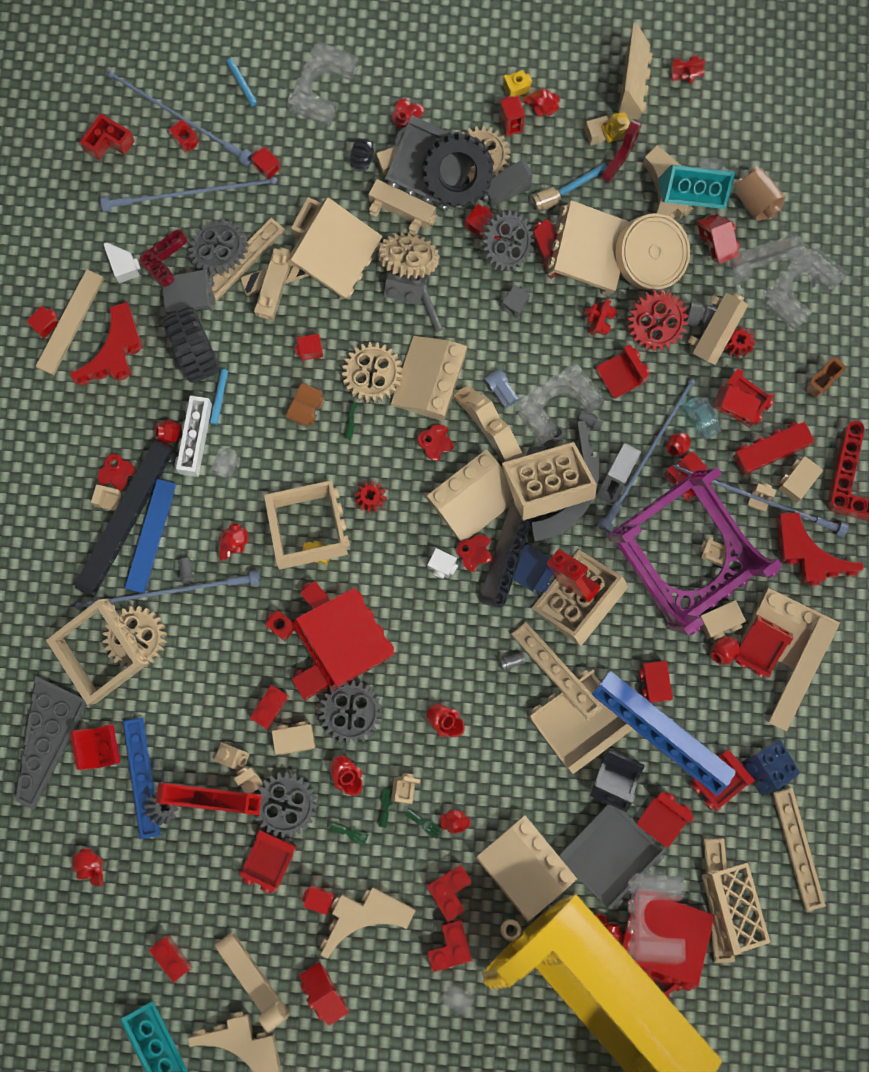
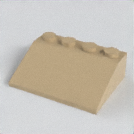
[619,23,652,120]
[391,336,467,422]
[502,442,597,520]
[427,449,513,542]
[532,550,628,646]
[740,588,840,669]
[475,816,577,922]

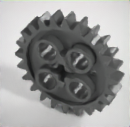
[479,210,534,272]
[188,219,249,276]
[319,680,383,745]
[256,772,318,838]

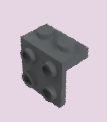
[384,270,428,306]

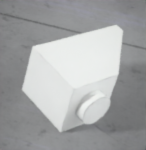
[104,243,141,283]

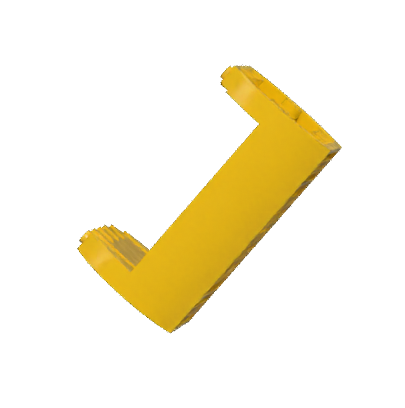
[481,894,722,1072]

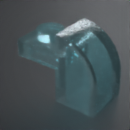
[682,396,721,440]

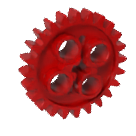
[627,289,688,351]

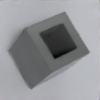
[502,285,530,318]

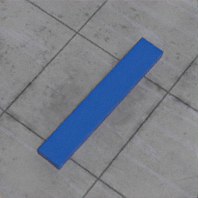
[125,479,177,594]
[123,718,161,839]

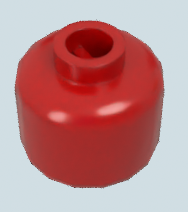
[711,636,740,665]

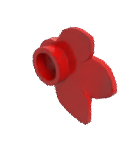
[392,98,424,128]
[417,425,454,461]
[98,454,136,491]
[457,535,493,572]

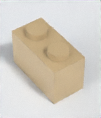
[291,197,320,239]
[778,457,823,503]
[700,600,746,640]
[272,722,316,756]

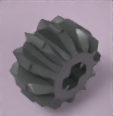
[143,792,178,826]

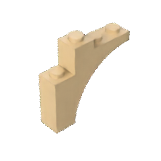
[643,145,693,220]
[453,385,524,463]
[320,887,416,959]
[188,1011,282,1072]

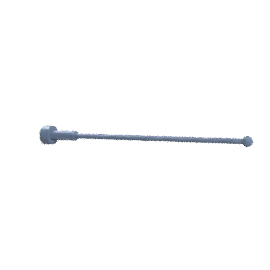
[107,71,253,166]
[101,177,277,212]
[597,379,695,533]
[674,464,849,538]
[75,570,260,610]

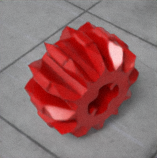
[724,326,756,358]
[354,481,387,513]

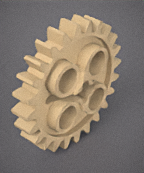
[462,126,511,183]
[378,233,439,279]
[342,342,403,403]
[103,606,167,668]

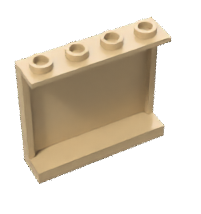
[286,197,382,300]
[548,200,629,296]
[529,670,633,775]

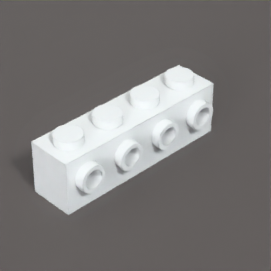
[175,396,212,477]

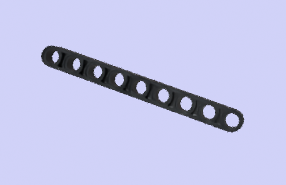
[75,439,174,597]
[481,446,551,608]

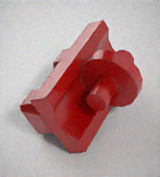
[671,55,706,84]
[584,299,617,335]

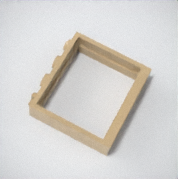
[264,480,350,570]
[46,599,149,705]

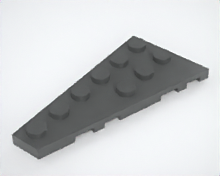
[15,676,87,810]

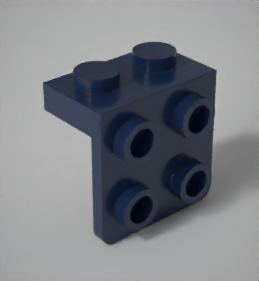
[513,545,555,596]
[742,740,800,796]

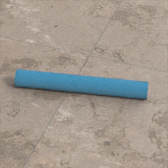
[226,58,257,107]
[558,163,607,197]
[210,369,228,425]

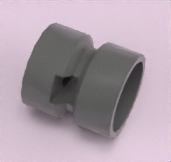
[686,301,718,329]

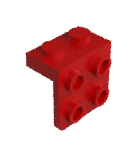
[597,344,650,398]
[664,452,716,503]
[70,724,120,770]
[637,791,695,847]

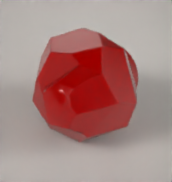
[155,420,183,443]
[666,432,691,457]
[441,809,471,834]

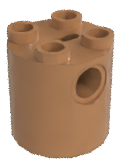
[733,166,786,221]

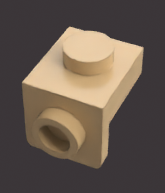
[748,483,777,512]
[700,536,725,567]
[214,742,249,771]
[234,767,264,794]
[391,773,420,805]

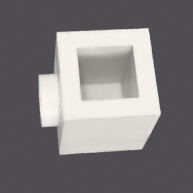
[427,548,458,579]

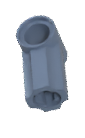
[484,369,518,409]

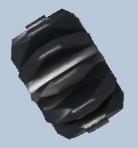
[349,138,375,170]

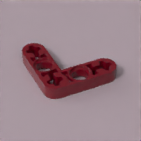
[601,119,642,183]
[139,230,187,287]

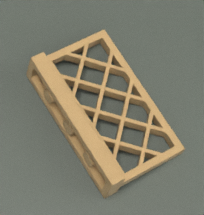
[702,863,770,956]

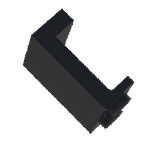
[590,749,645,812]

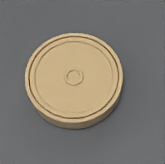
[616,213,690,290]

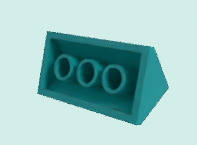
[657,164,735,209]
[120,1001,188,1072]

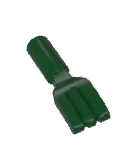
[344,402,357,440]
[379,787,393,828]
[405,809,442,839]
[329,822,369,846]

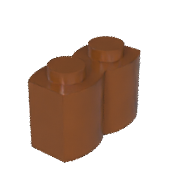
[805,357,846,399]
[286,383,325,428]

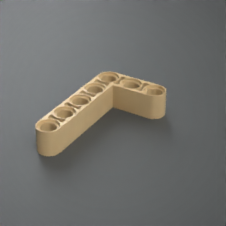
[215,932,290,1033]

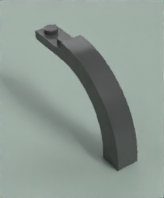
[530,421,600,545]

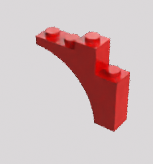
[70,302,144,385]
[776,513,864,587]
[155,782,262,815]

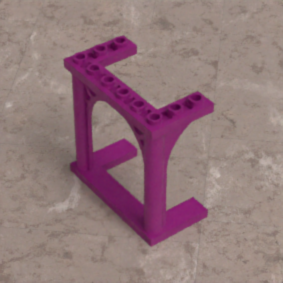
[606,467,783,635]

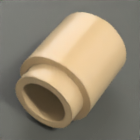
[533,187,561,211]
[500,919,521,941]

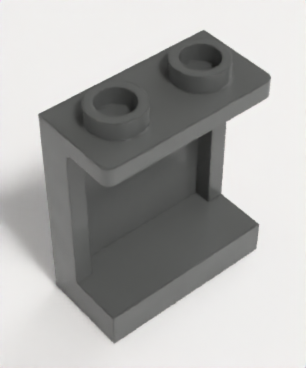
[163,270,216,315]

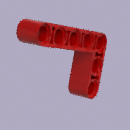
[827,420,869,522]

